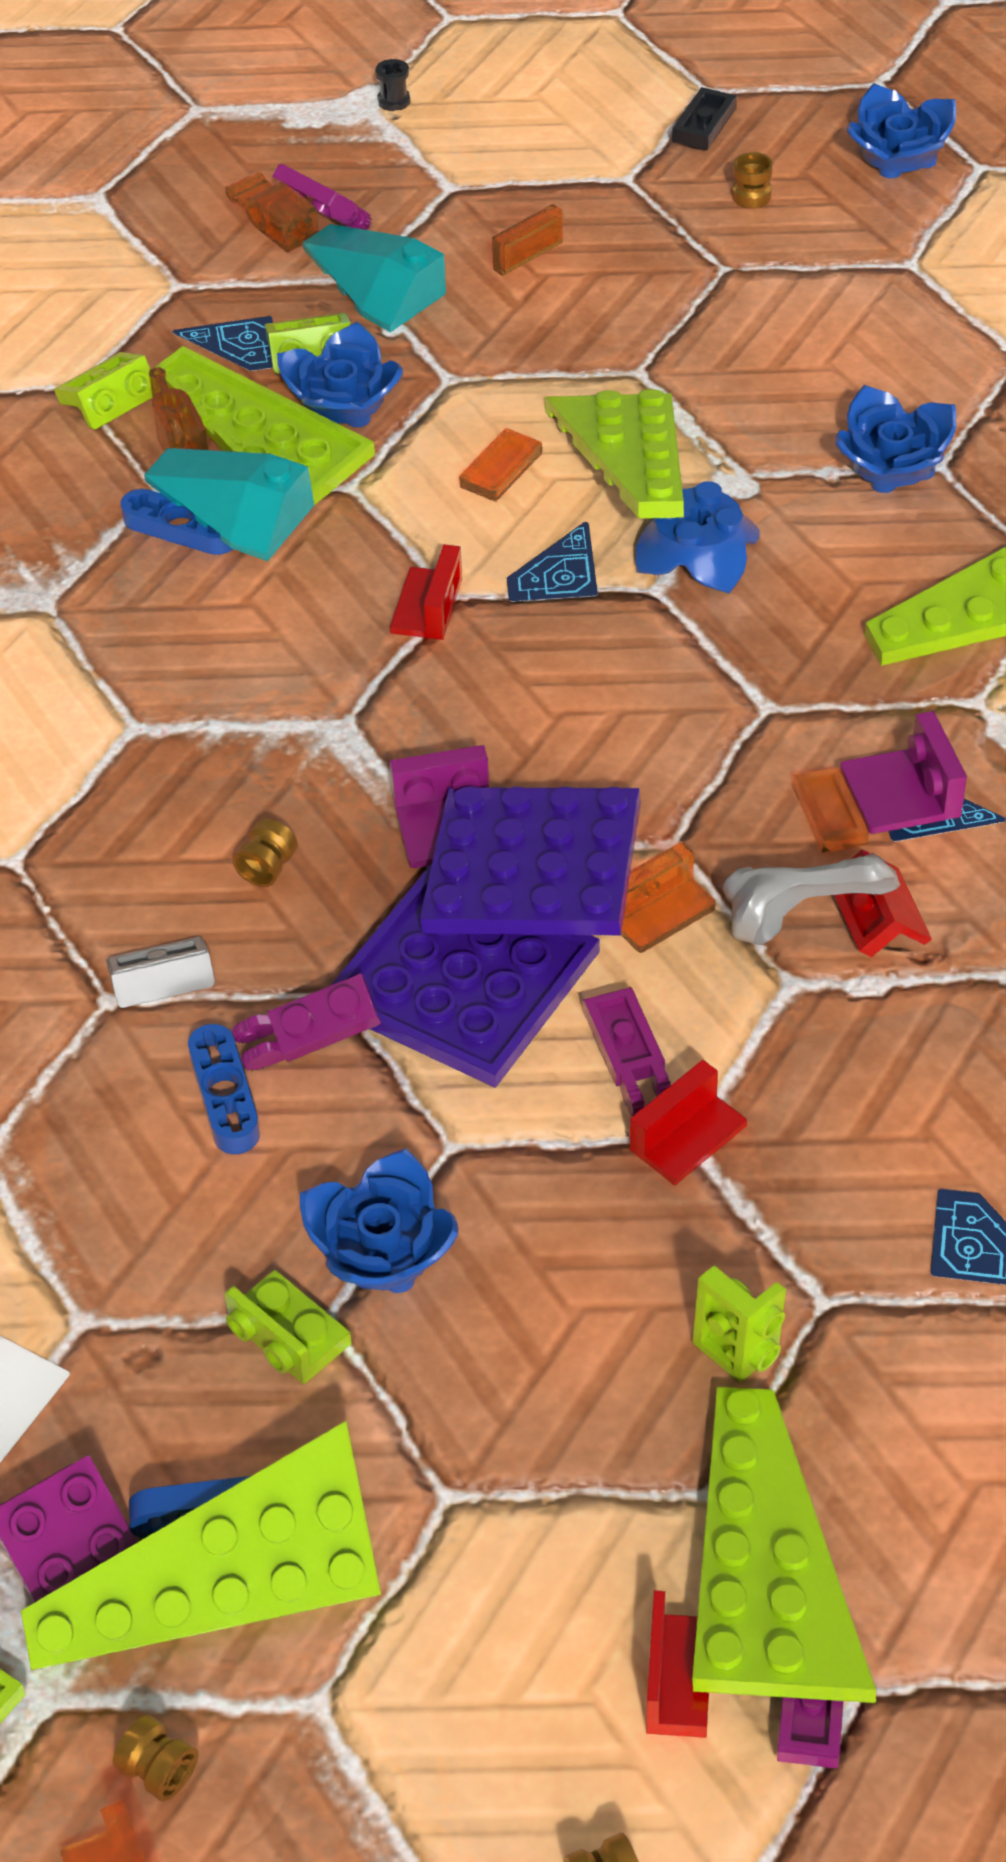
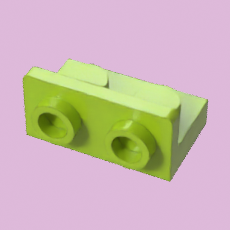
[264,313,351,374]
[54,352,159,429]
[692,1265,786,1383]
[224,1270,352,1385]

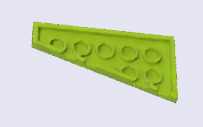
[155,346,375,506]
[545,389,684,519]
[864,547,1006,666]
[692,1387,876,1703]
[21,1421,381,1671]

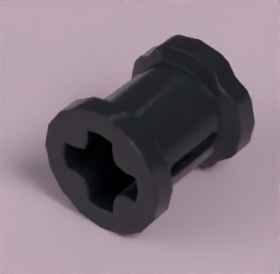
[375,59,411,111]

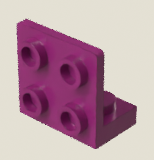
[840,711,967,834]
[390,745,489,868]
[0,1455,137,1603]

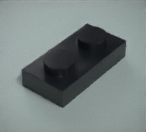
[672,87,737,150]

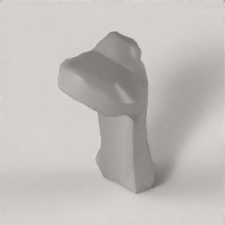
[723,853,901,945]

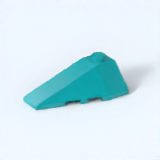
[302,224,446,333]
[144,448,314,561]

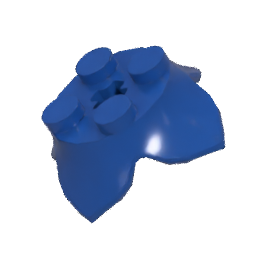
[846,83,956,178]
[277,321,403,427]
[835,384,957,493]
[635,481,760,594]
[300,1148,459,1293]

